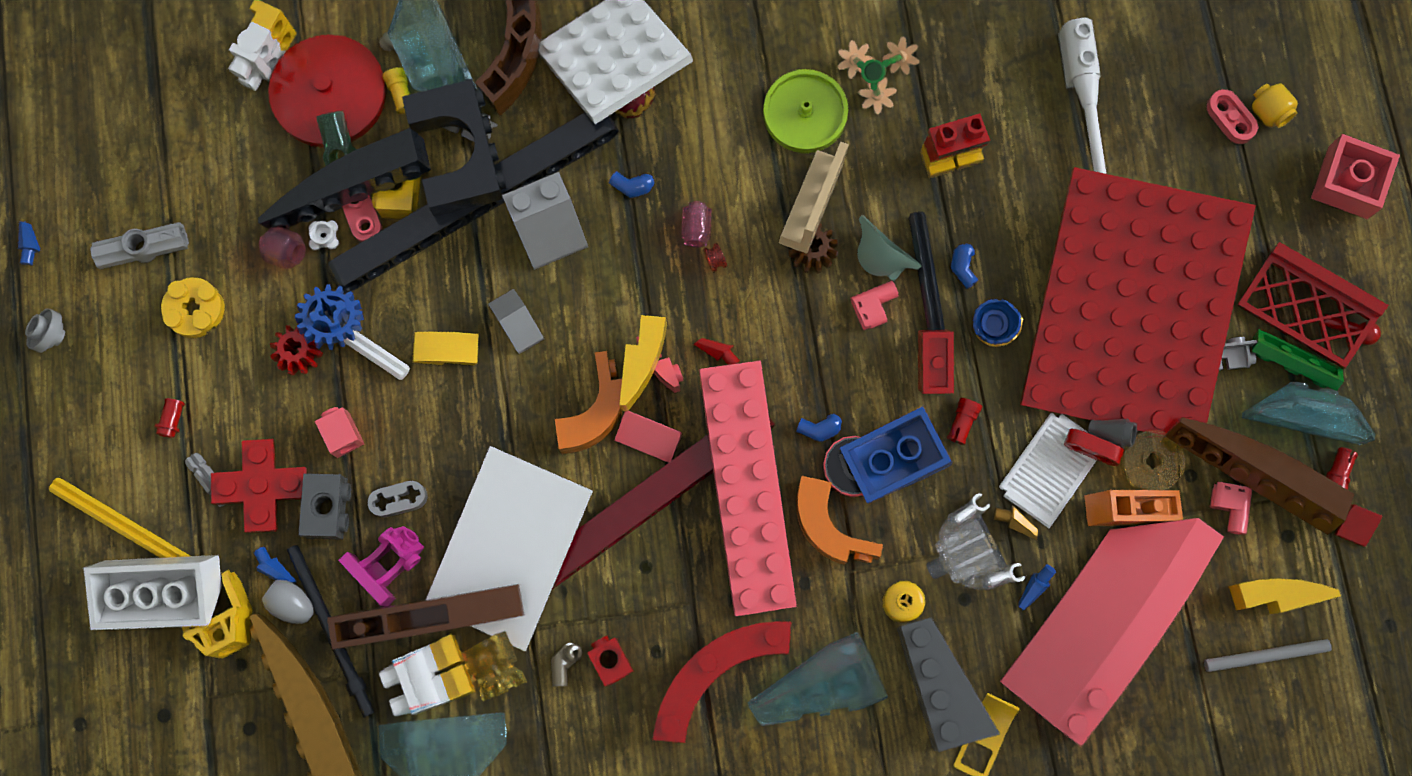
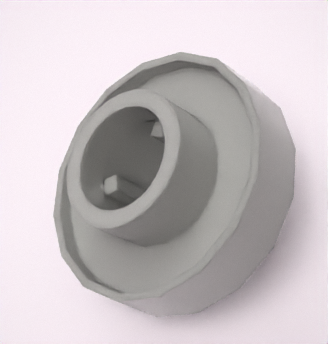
[25,309,65,353]

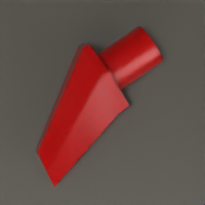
[693,338,740,365]

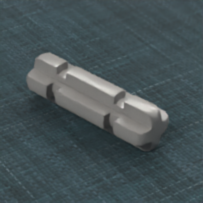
[185,453,226,507]

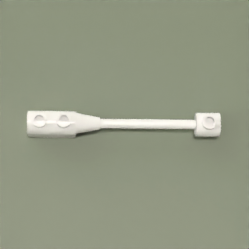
[1059,18,1106,174]

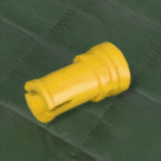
[383,67,410,114]

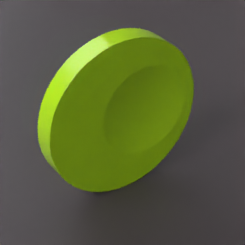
[763,69,848,153]

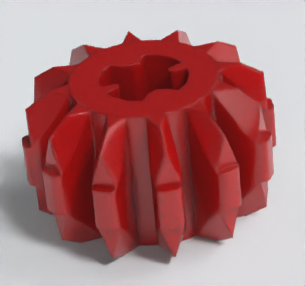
[270,325,323,376]

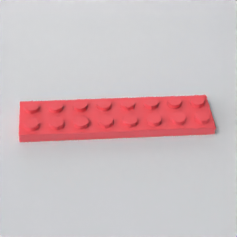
[699,361,797,616]

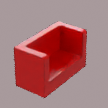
[918,330,954,394]

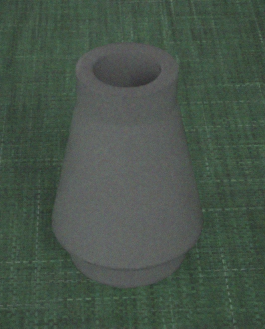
[1088,419,1137,449]

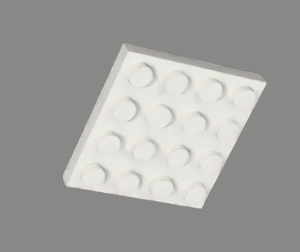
[538,0,693,124]

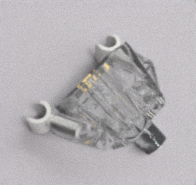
[926,493,1025,590]

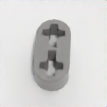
[368,481,428,518]

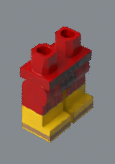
[920,113,990,178]

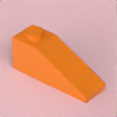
[1084,490,1183,526]

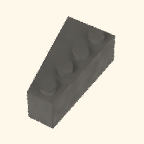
[897,618,1000,752]

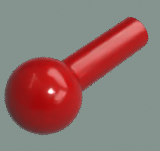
[1324,314,1381,345]

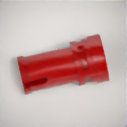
[947,398,983,445]
[1326,447,1358,490]

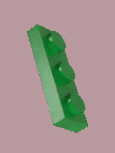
[1252,329,1344,391]

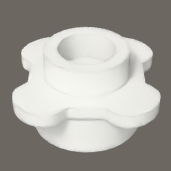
[309,221,339,250]

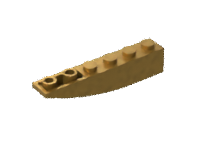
[250,614,363,776]

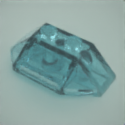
[388,0,477,92]
[1242,382,1376,445]
[378,712,507,776]

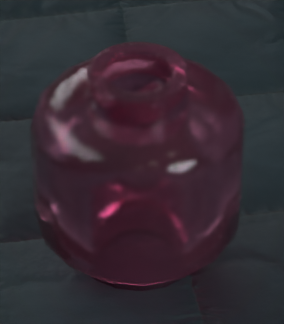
[259,227,306,269]

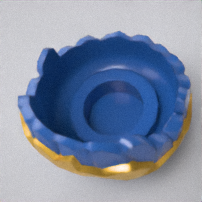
[973,299,1023,347]

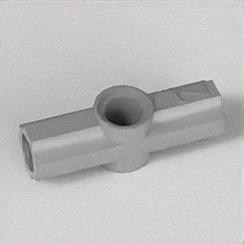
[90,222,189,269]

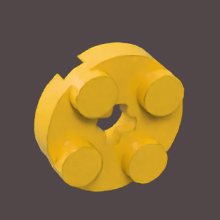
[161,277,225,338]

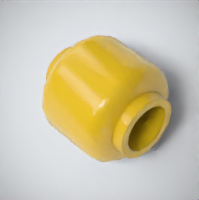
[1251,83,1298,128]
[882,581,925,623]

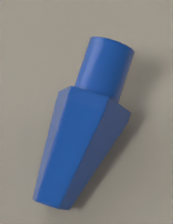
[18,221,40,266]
[254,547,297,583]
[1018,564,1056,610]

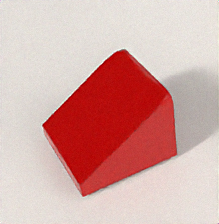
[1335,504,1382,547]

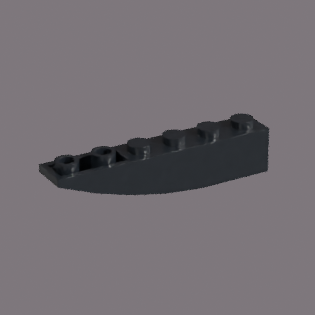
[258,128,431,233]

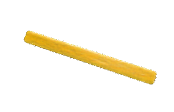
[49,478,190,558]

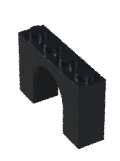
[402,79,506,217]

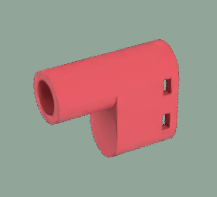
[850,281,899,330]
[1210,482,1252,535]

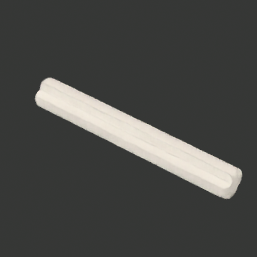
[312,309,410,380]

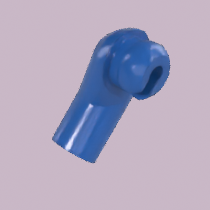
[951,244,979,289]

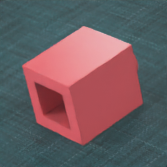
[315,407,365,458]

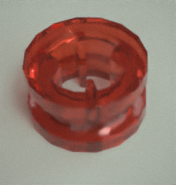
[703,243,727,273]

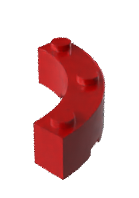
[653,621,791,743]

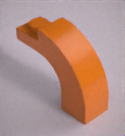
[555,351,622,454]
[796,476,883,565]

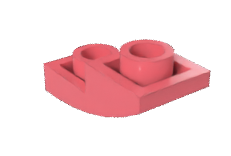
[636,336,684,393]

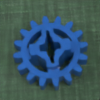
[295,284,364,350]

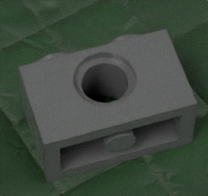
[299,474,351,540]

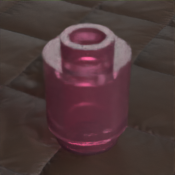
[681,201,712,247]

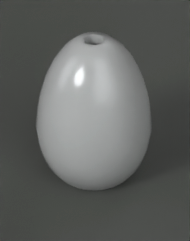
[262,580,314,624]

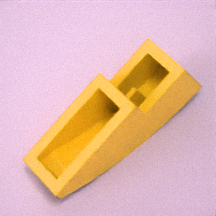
[620,315,667,411]
[1228,579,1341,614]

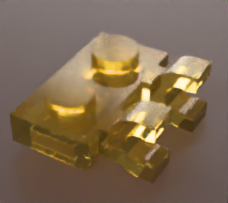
[461,631,527,701]

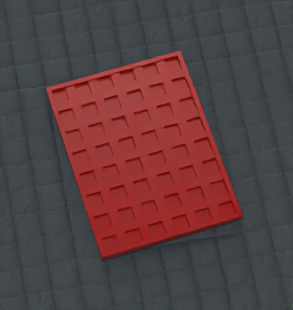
[1020,167,1256,436]

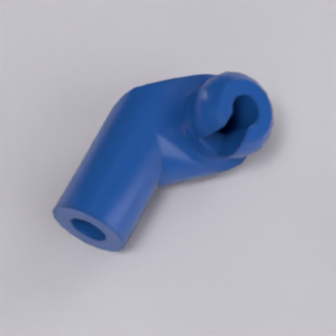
[609,172,654,198]
[796,414,842,442]

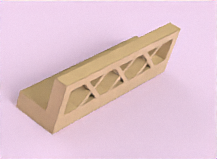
[779,142,849,253]

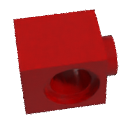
[587,636,634,687]

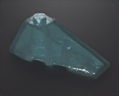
[748,632,888,726]

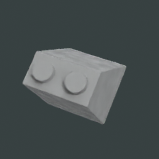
[502,172,588,270]

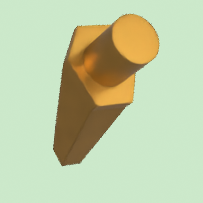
[994,506,1038,540]

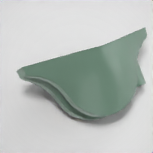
[858,214,922,281]

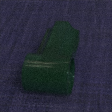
[316,111,357,166]

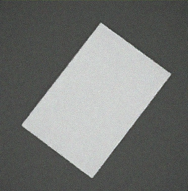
[426,446,593,651]

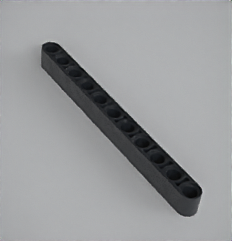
[326,112,619,294]

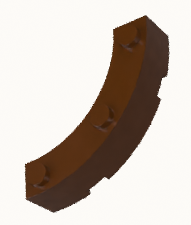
[475,0,542,116]

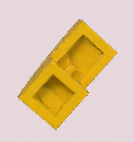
[412,332,478,366]

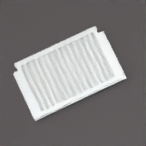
[999,413,1097,529]

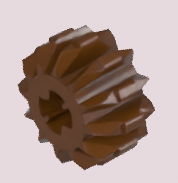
[788,223,838,274]

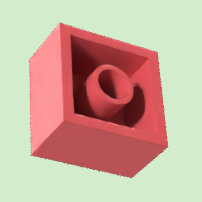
[1311,134,1400,219]

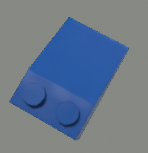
[840,406,952,504]

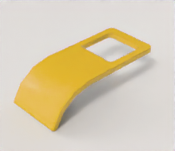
[954,693,1020,776]

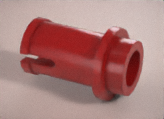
[154,398,185,438]

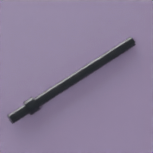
[287,545,375,718]

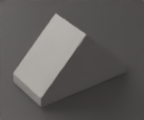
[488,289,544,354]

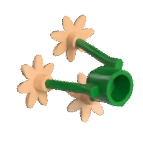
[837,37,919,115]

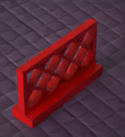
[1236,242,1389,369]

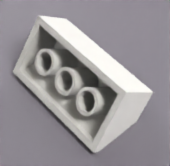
[84,555,222,630]

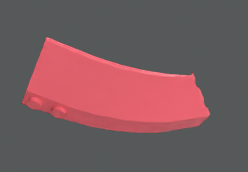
[1000,518,1224,747]

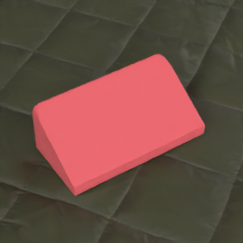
[615,411,682,463]

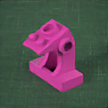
[338,526,425,607]

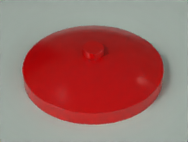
[269,35,387,148]

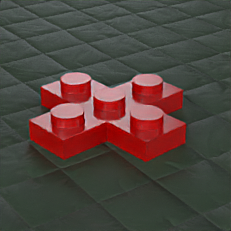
[211,439,307,533]

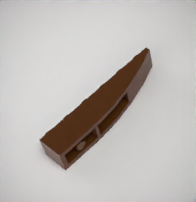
[1165,417,1354,535]
[327,584,524,649]

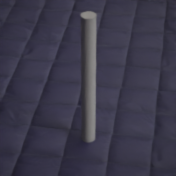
[1204,639,1331,672]

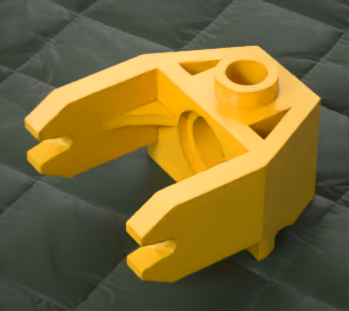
[182,570,252,659]

